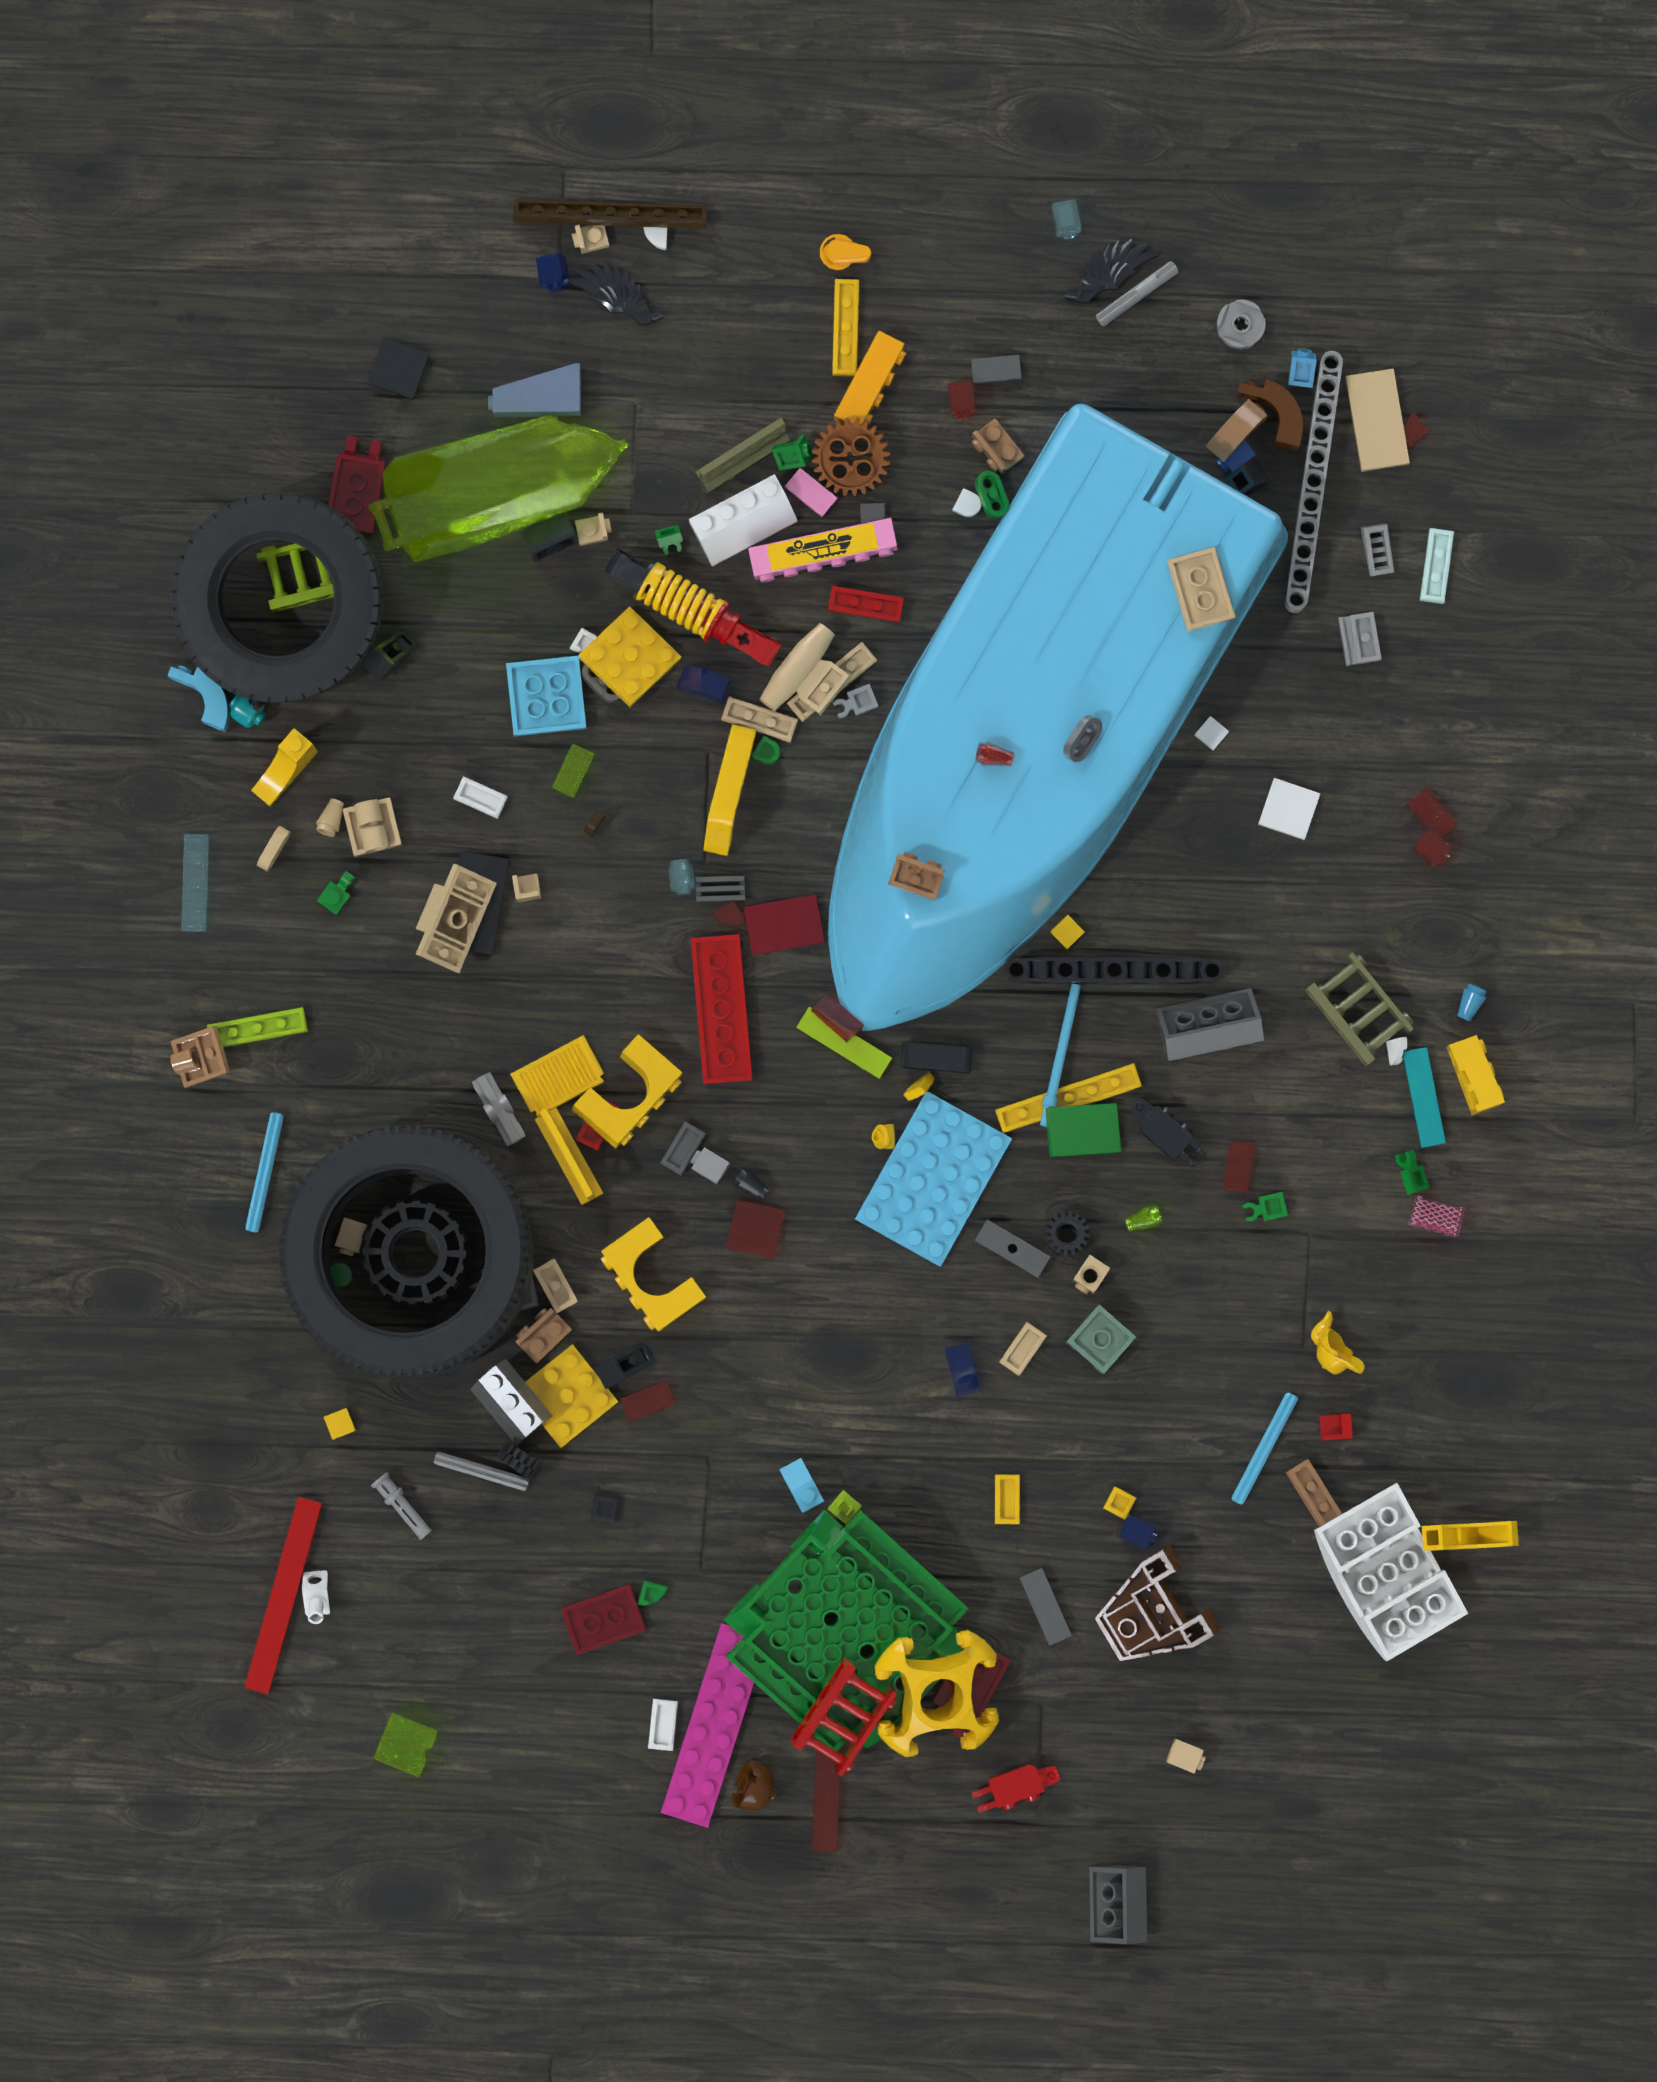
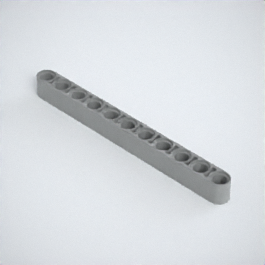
[1285,351,1343,613]

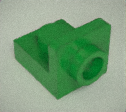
[772,435,813,471]

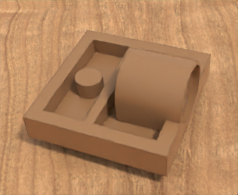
[170,1026,231,1088]

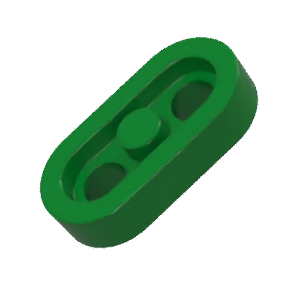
[975,471,1009,519]

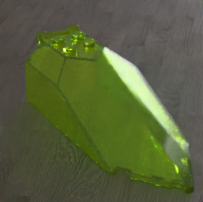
[368,415,627,563]

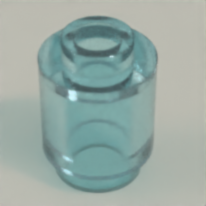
[668,859,695,895]

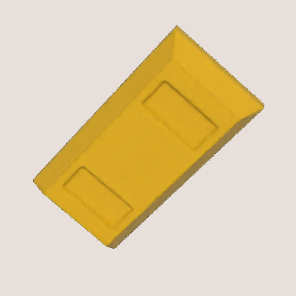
[995,1475,1020,1524]

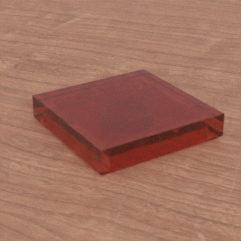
[726,1200,785,1259]

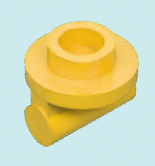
[872,1124,895,1149]

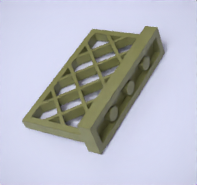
[696,418,790,493]

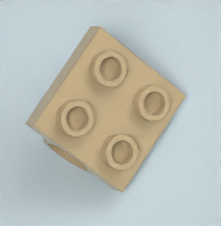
[343,797,402,857]

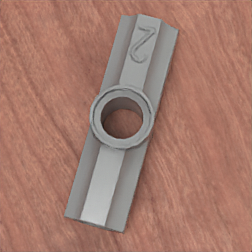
[472,1072,526,1146]

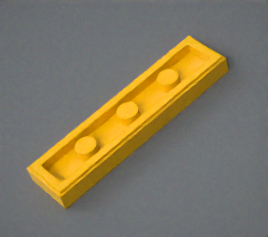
[832,279,859,376]

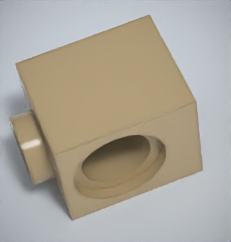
[335,1218,368,1257]
[1073,1255,1110,1295]
[1166,1739,1206,1774]

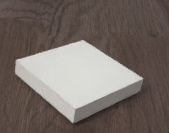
[1258,778,1320,840]

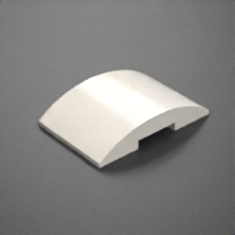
[1314,1483,1468,1661]

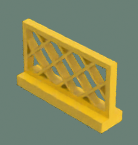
[535,1108,603,1205]

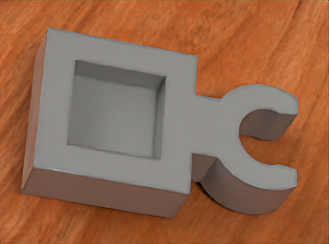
[833,684,878,719]

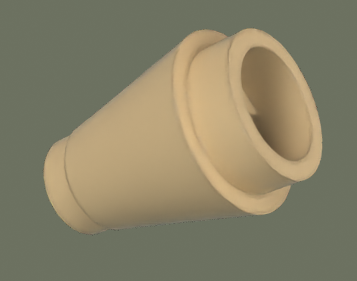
[316,799,344,837]

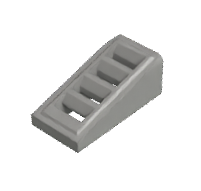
[1361,523,1394,576]

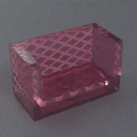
[1408,1196,1465,1237]

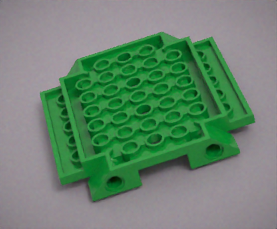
[723,1510,969,1751]

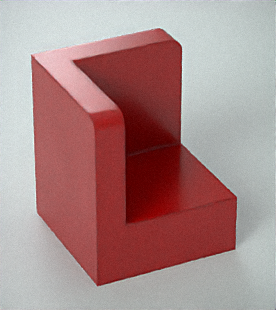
[1319,1414,1353,1441]

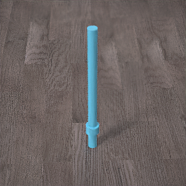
[1040,984,1081,1127]

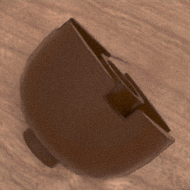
[732,1760,777,1811]

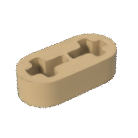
[257,826,291,872]

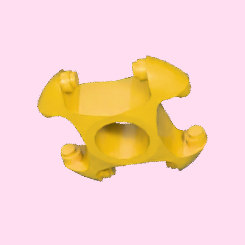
[875,1630,999,1758]

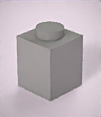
[690,1147,730,1185]

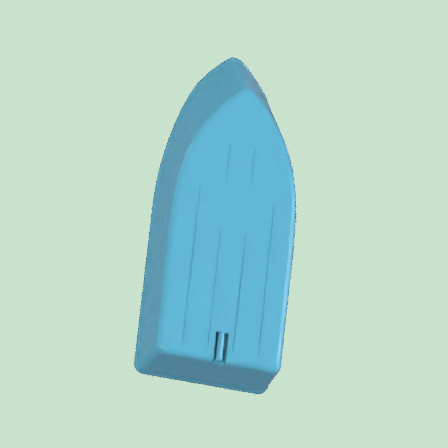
[828,404,1288,1031]

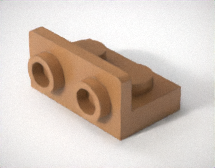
[972,419,1025,475]
[516,1308,572,1364]

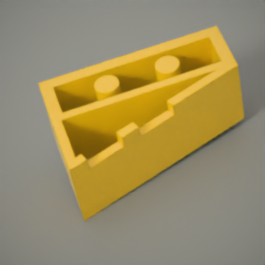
[1446,1035,1505,1116]

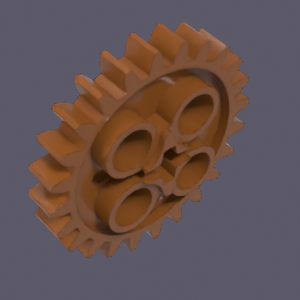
[812,417,891,496]

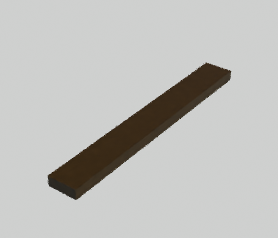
[513,199,707,229]

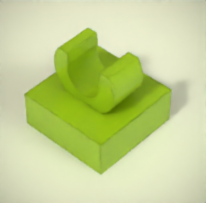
[828,1490,862,1524]

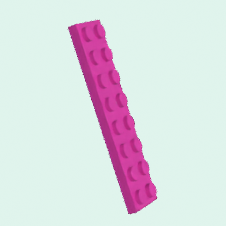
[661,1623,754,1828]

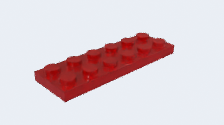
[691,934,752,1085]

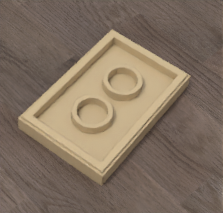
[1166,547,1236,632]

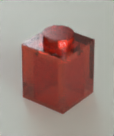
[947,380,976,419]
[1412,829,1452,868]

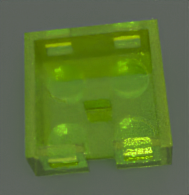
[373,1712,439,1777]

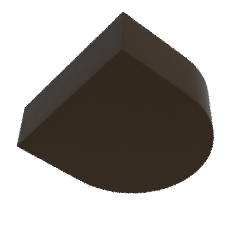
[584,811,606,837]

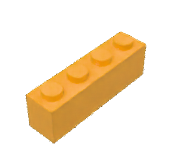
[834,331,906,427]

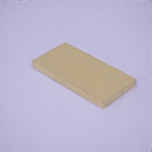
[1345,368,1410,472]

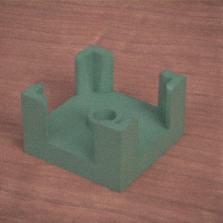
[1066,1305,1136,1375]

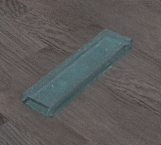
[181,834,209,932]

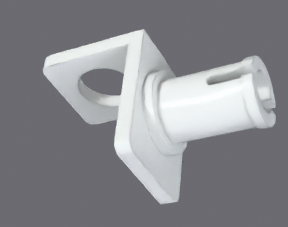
[302,1571,330,1624]

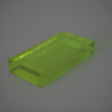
[552,744,595,798]

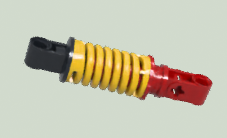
[605,549,782,667]

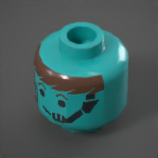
[229,695,266,728]

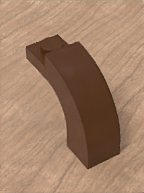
[1236,379,1303,451]

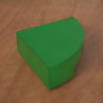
[638,1581,668,1605]

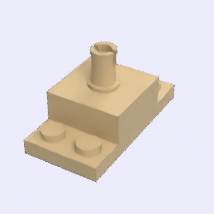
[416,864,497,973]

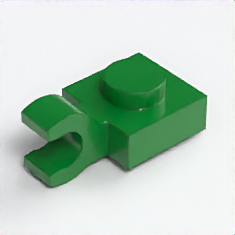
[317,871,355,915]
[1395,1150,1430,1195]

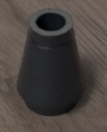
[732,1167,769,1200]

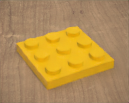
[578,607,681,707]
[525,1344,618,1448]

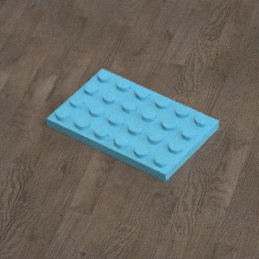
[855,1092,1012,1267]

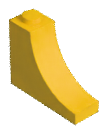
[251,728,318,807]

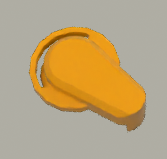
[820,234,871,270]

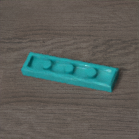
[1403,1047,1446,1148]

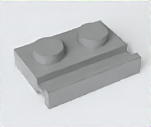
[1338,612,1382,666]

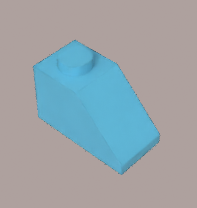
[779,1458,824,1513]

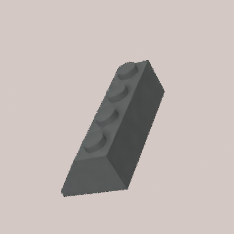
[1156,988,1264,1061]

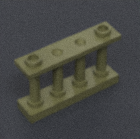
[1305,952,1414,1067]

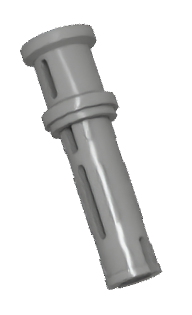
[371,1472,432,1540]

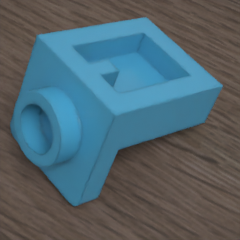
[1288,349,1317,388]

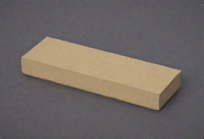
[721,697,798,743]

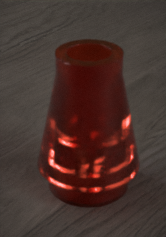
[975,741,1014,767]

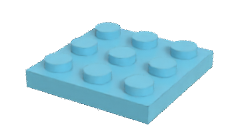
[506,656,587,737]

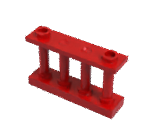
[790,1657,897,1777]

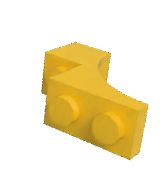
[1422,1521,1519,1551]

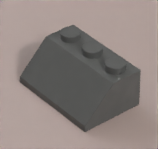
[470,1359,553,1446]
[1089,1866,1147,1944]

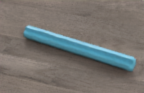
[245,1112,284,1232]
[1232,1393,1298,1505]

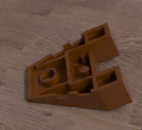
[1095,1545,1221,1661]

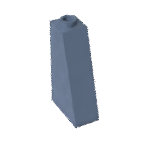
[488,363,581,417]

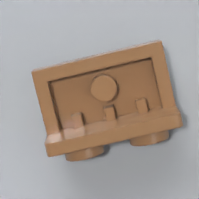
[888,852,945,901]

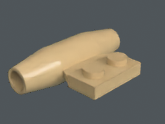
[760,623,850,716]

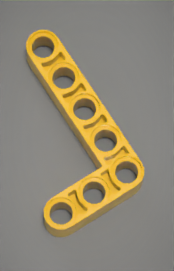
[703,724,756,856]

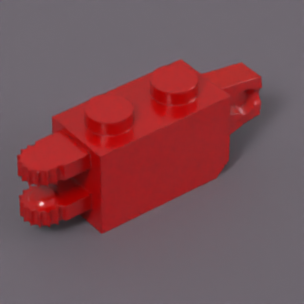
[972,1764,1060,1813]

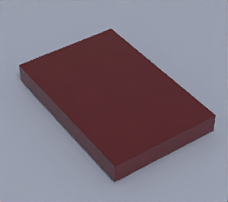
[744,894,824,956]
[561,1584,647,1655]

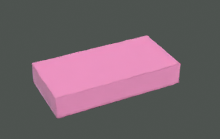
[785,468,838,518]

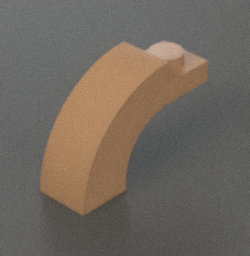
[1206,399,1269,462]

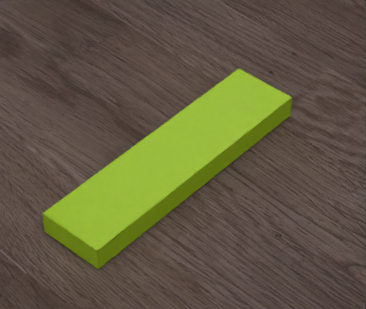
[207,1007,308,1047]
[796,1007,892,1079]

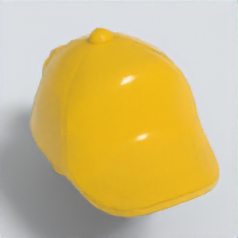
[1311,1311,1365,1375]

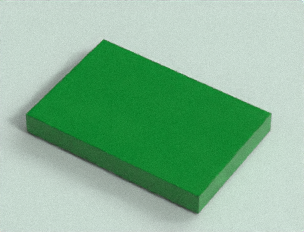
[1045,1103,1121,1157]

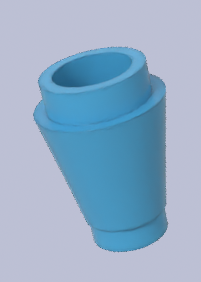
[1457,984,1487,1021]

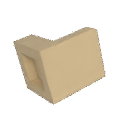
[512,874,542,903]

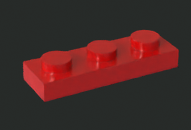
[828,586,904,623]

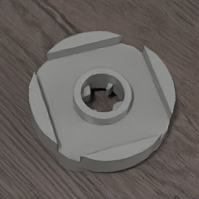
[1217,300,1266,349]

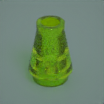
[1124,1204,1163,1232]

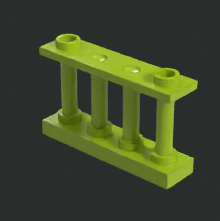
[256,544,334,613]

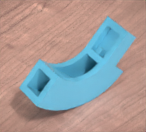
[167,665,230,732]

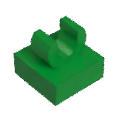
[655,524,683,555]

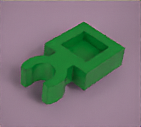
[1242,1192,1288,1222]

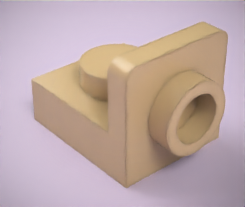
[572,225,610,254]
[575,513,612,546]

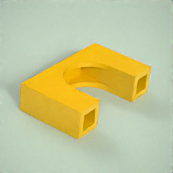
[572,1034,682,1148]
[601,1217,706,1332]

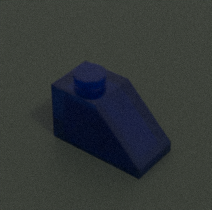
[677,665,731,704]
[944,1343,980,1397]

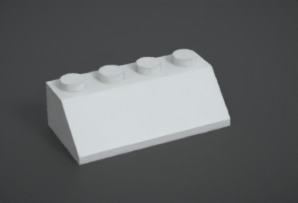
[689,474,798,567]

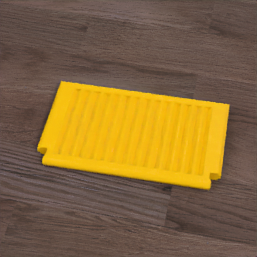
[511,1035,604,1117]

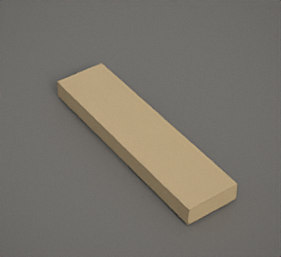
[787,642,877,722]

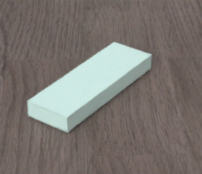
[1419,528,1454,604]

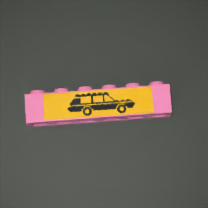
[748,518,898,582]

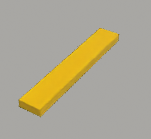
[995,1063,1142,1133]

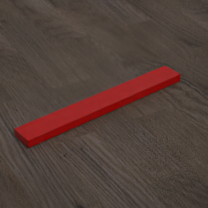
[244,1497,323,1694]

